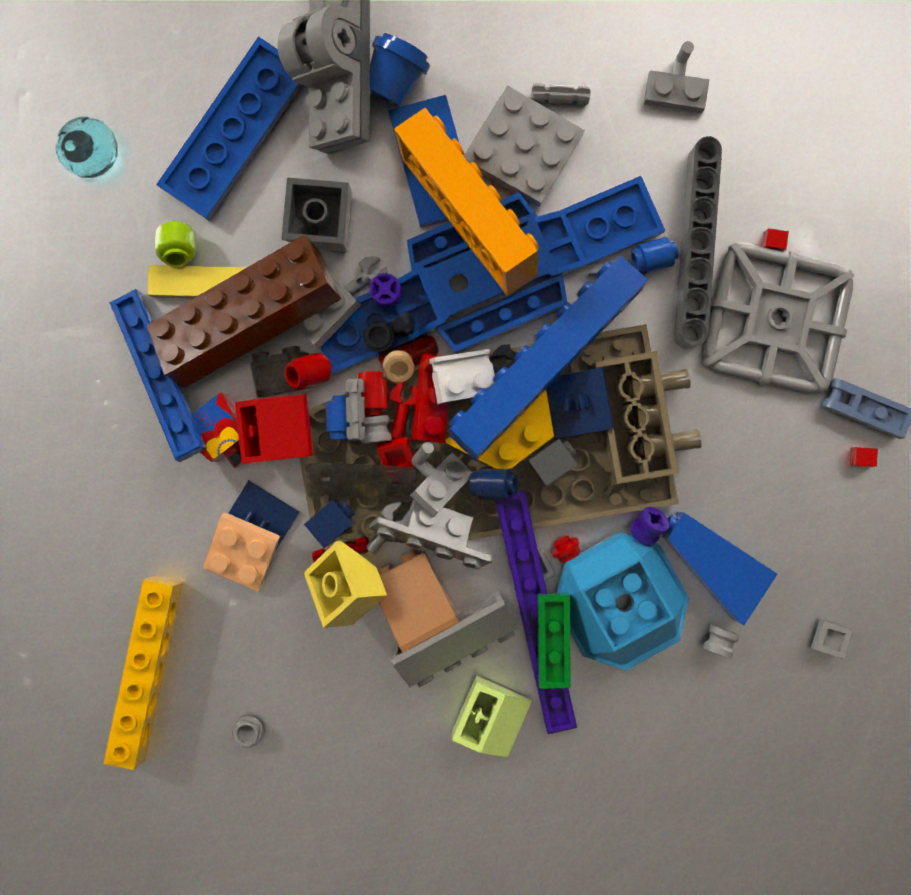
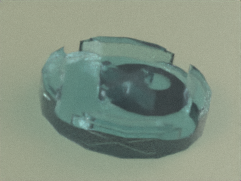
[55,117,118,178]

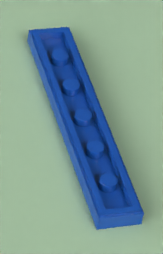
[109,289,207,462]

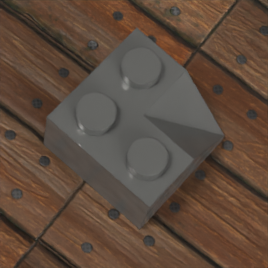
[281,177,352,252]

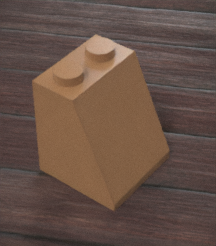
[377,549,459,653]

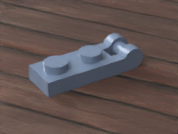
[822,378,911,439]

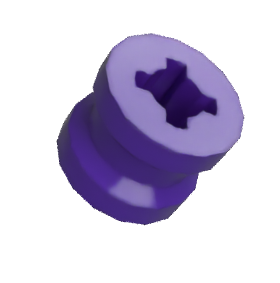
[369,273,403,308]
[630,507,669,546]

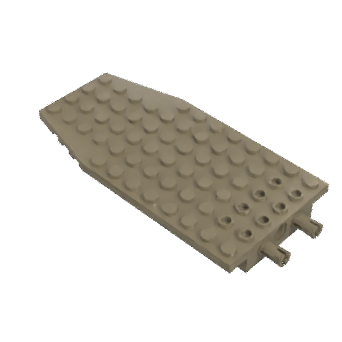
[299,324,702,543]

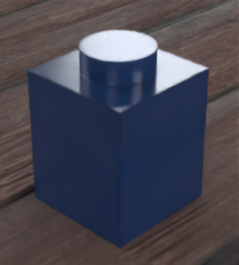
[304,499,356,548]

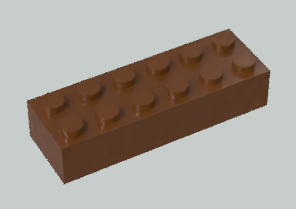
[147,234,342,388]

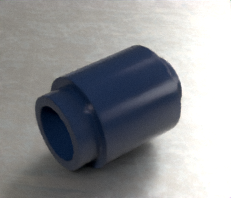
[470,468,518,500]

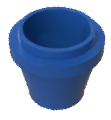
[370,33,430,107]

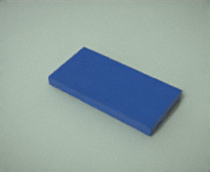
[388,95,459,227]

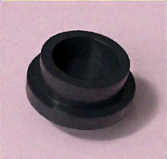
[364,321,395,352]

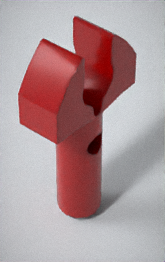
[389,382,417,440]

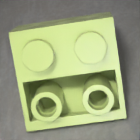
[452,675,532,757]

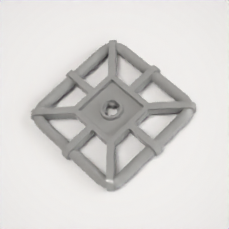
[702,243,854,394]

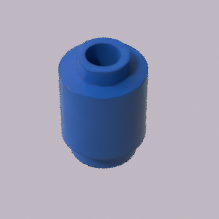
[631,237,679,274]
[326,395,350,439]

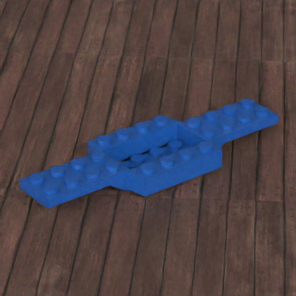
[320,176,665,375]

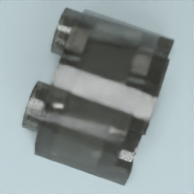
[250,346,316,399]

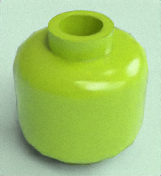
[155,221,196,267]

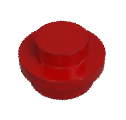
[551,535,581,563]

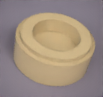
[383,351,415,383]

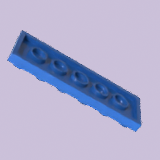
[156,36,302,221]

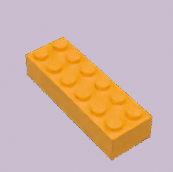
[394,108,539,296]

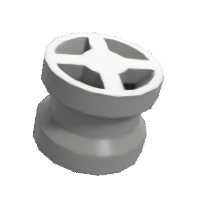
[361,415,392,445]
[702,624,740,659]

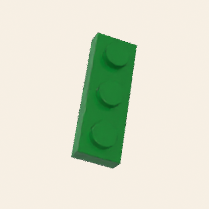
[537,593,571,689]

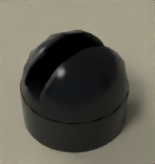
[388,311,416,338]

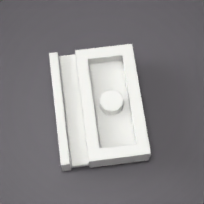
[429,349,495,404]

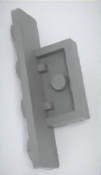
[369,499,493,569]

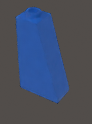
[661,512,777,625]

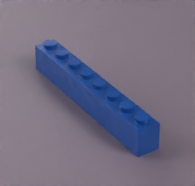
[449,255,648,461]

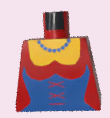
[193,392,243,469]

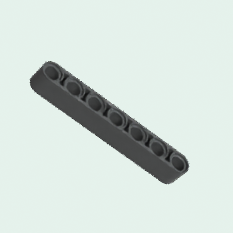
[674,136,722,349]

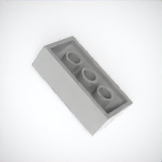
[390,592,518,687]

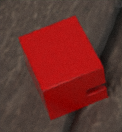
[762,228,789,252]
[850,447,878,467]

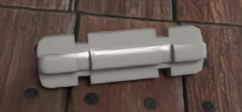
[531,83,591,105]
[345,379,365,440]

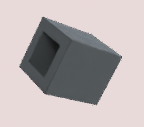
[527,439,577,486]

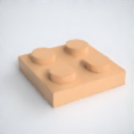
[203,512,281,592]

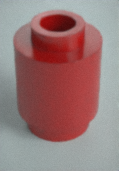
[284,353,332,389]
[358,371,388,417]

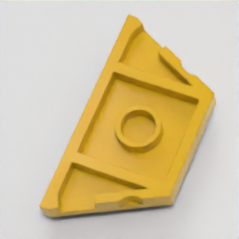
[445,390,554,469]

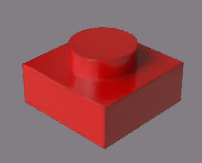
[377,437,415,475]

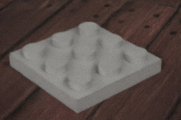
[464,85,585,208]

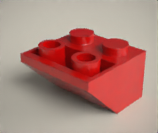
[235,394,313,464]

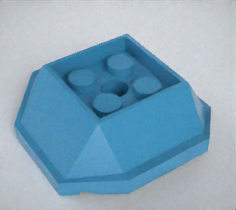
[555,532,689,671]

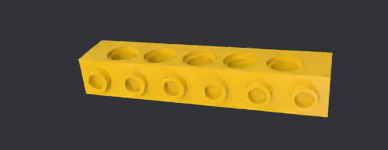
[103,576,183,770]

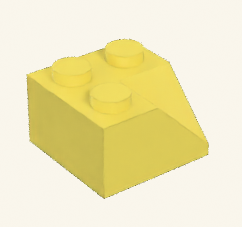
[304,541,387,628]

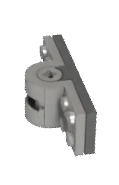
[277,0,370,153]

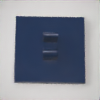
[546,367,614,439]
[228,480,300,551]

